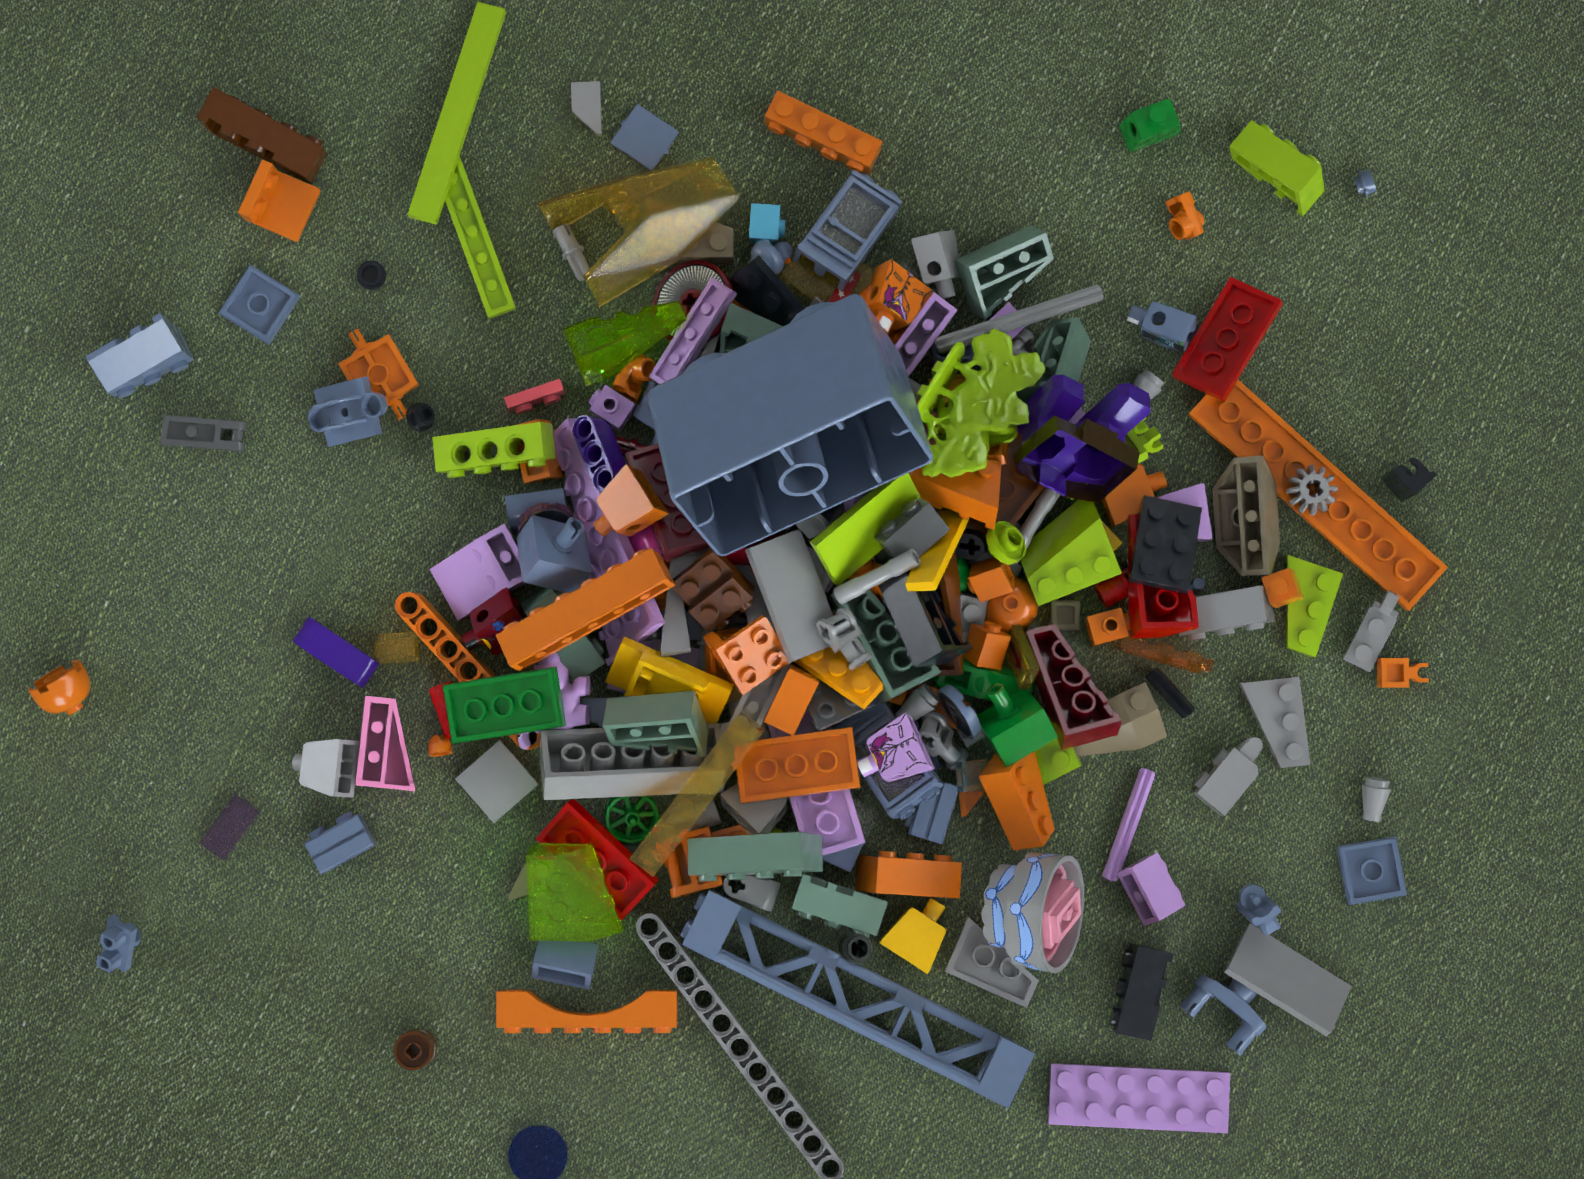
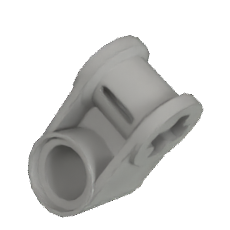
[722,875,781,912]

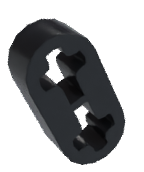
[955,528,988,560]

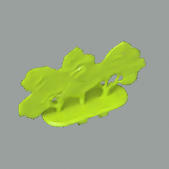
[917,328,1045,478]

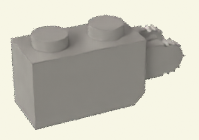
[1193,736,1264,816]

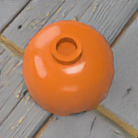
[984,577,1038,635]
[28,660,91,715]

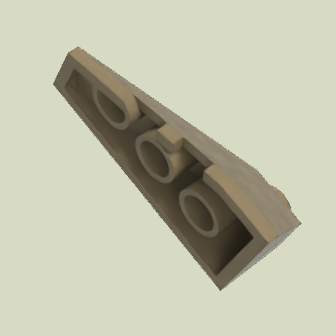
[1073,682,1167,757]

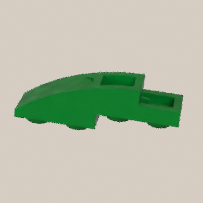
[931,658,1036,701]

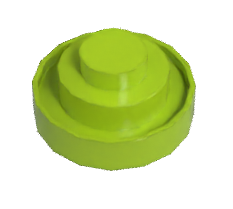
[986,521,1026,565]

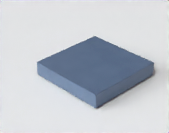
[218,264,301,345]
[1336,836,1407,905]

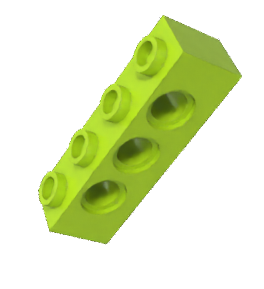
[432,422,556,478]

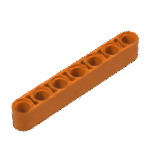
[395,592,540,750]

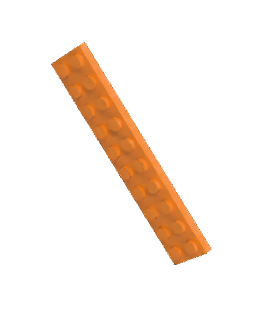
[1188,380,1448,611]

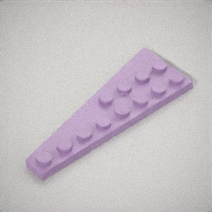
[553,418,665,666]

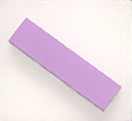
[648,277,737,384]

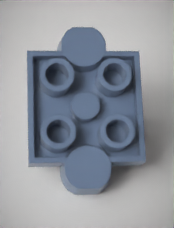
[308,376,388,447]

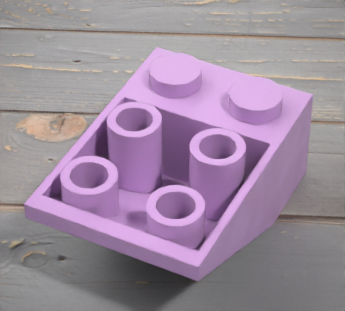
[430,524,527,621]

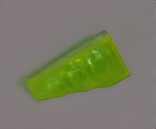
[563,300,687,386]

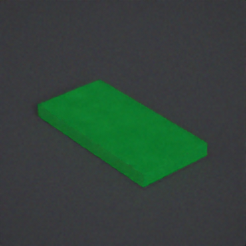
[443,666,566,744]

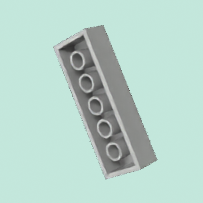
[539,723,726,800]

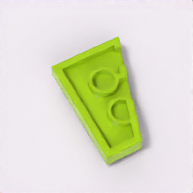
[1285,555,1343,658]

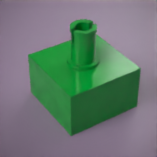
[977,683,1058,767]

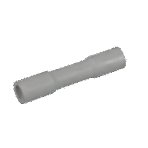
[1015,487,1060,564]
[834,549,921,604]

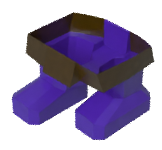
[1012,374,1150,502]

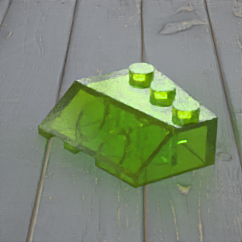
[526,843,624,942]

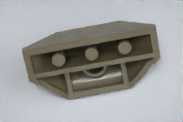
[1212,456,1280,576]

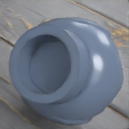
[749,240,793,274]

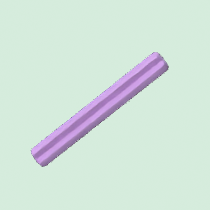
[1102,768,1155,882]

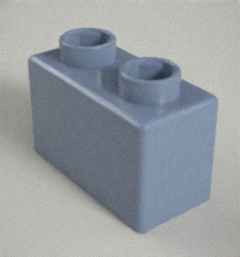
[647,294,933,556]

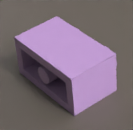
[1117,852,1186,926]

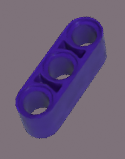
[572,415,626,492]
[293,617,380,688]

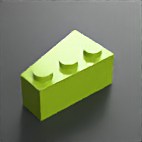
[1229,120,1325,217]

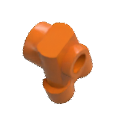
[1165,191,1204,240]
[612,351,655,403]

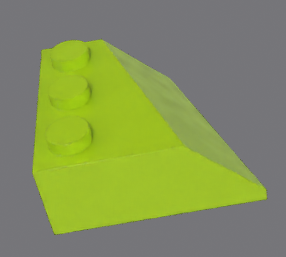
[1021,499,1122,606]

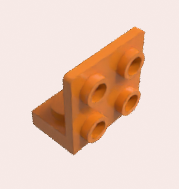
[238,159,321,242]
[703,615,789,695]

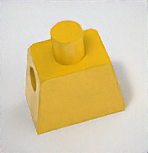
[879,898,947,974]

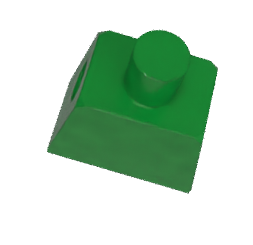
[1119,98,1181,153]

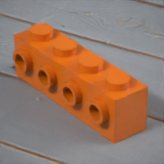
[764,90,883,175]

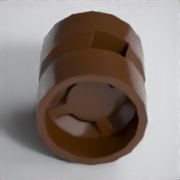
[393,1028,438,1071]

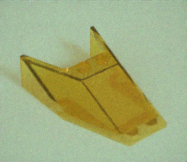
[537,157,740,307]

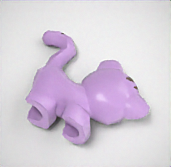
[517,652,590,749]

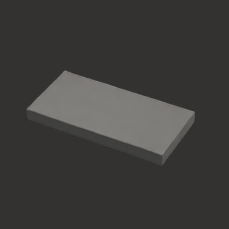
[745,529,833,663]
[1224,923,1352,1037]

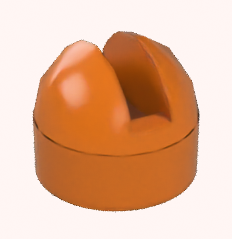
[428,734,452,757]

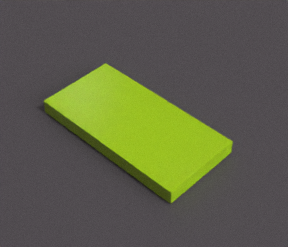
[810,473,922,586]

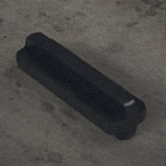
[1146,668,1195,718]

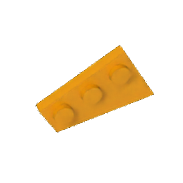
[794,647,883,710]

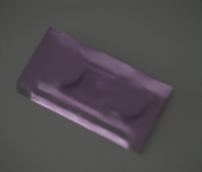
[200,794,261,860]

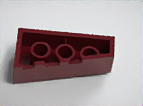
[1023,624,1122,750]

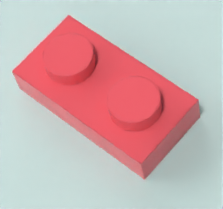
[504,379,566,414]

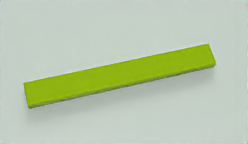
[408,2,506,225]

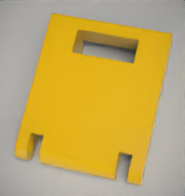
[624,650,709,703]

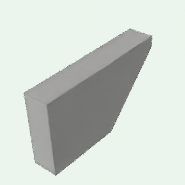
[571,81,602,137]

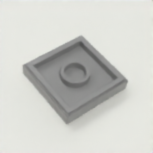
[455,740,539,823]

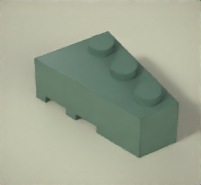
[720,303,783,353]
[1016,317,1091,402]
[603,691,709,757]

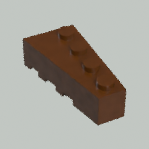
[197,87,328,184]

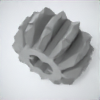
[1286,465,1338,516]

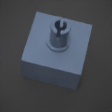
[516,515,592,593]

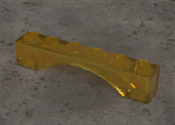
[629,711,765,877]

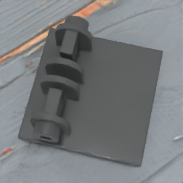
[807,678,874,732]

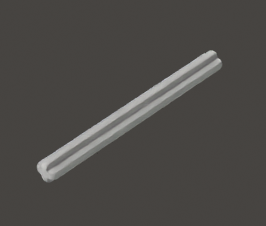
[935,285,1103,354]

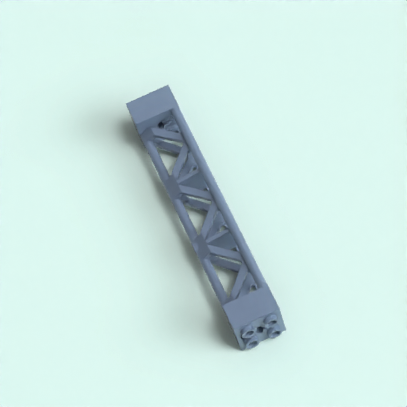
[680,889,1035,1109]

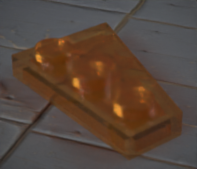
[1117,634,1214,675]

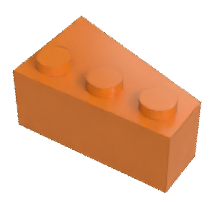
[909,460,1002,530]
[979,751,1055,851]
[855,851,962,899]

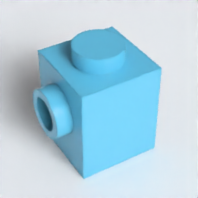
[749,203,785,245]

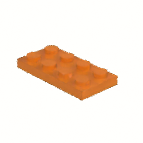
[733,727,861,804]

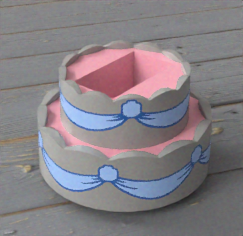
[981,852,1084,973]

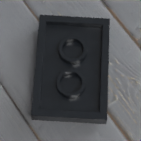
[1128,495,1202,594]

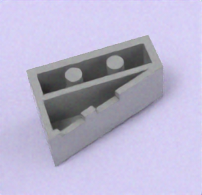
[1179,585,1276,641]

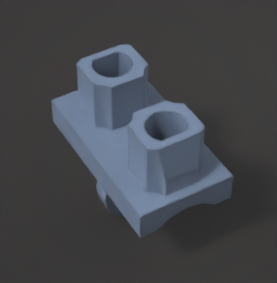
[1235,883,1281,936]
[96,914,141,973]

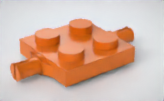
[338,329,420,420]

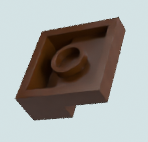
[672,548,755,632]

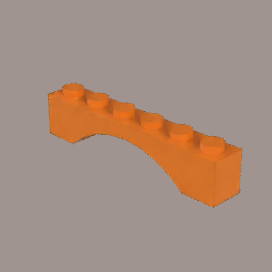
[496,989,678,1033]

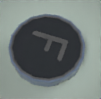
[937,684,981,739]

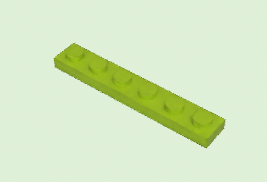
[445,156,516,319]

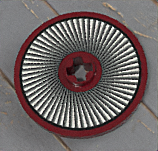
[653,260,734,343]

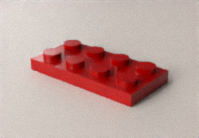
[1172,277,1283,402]
[536,799,659,921]

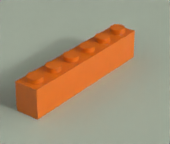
[496,548,675,672]

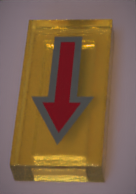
[1006,625,1040,689]

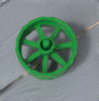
[604,795,659,843]

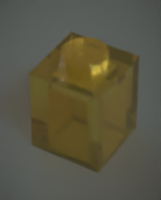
[374,631,420,665]

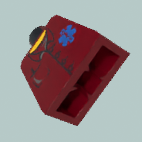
[461,587,528,655]

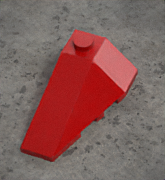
[1128,514,1199,638]

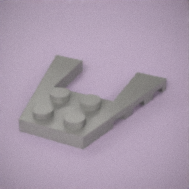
[661,547,779,657]

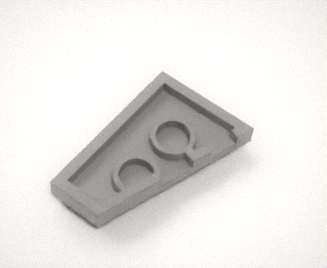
[1239,677,1310,768]
[944,917,1039,1008]

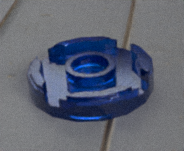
[508,1125,568,1179]

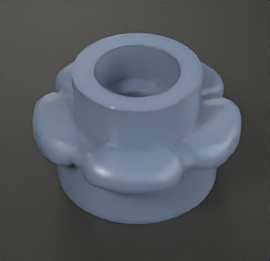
[1354,169,1377,197]

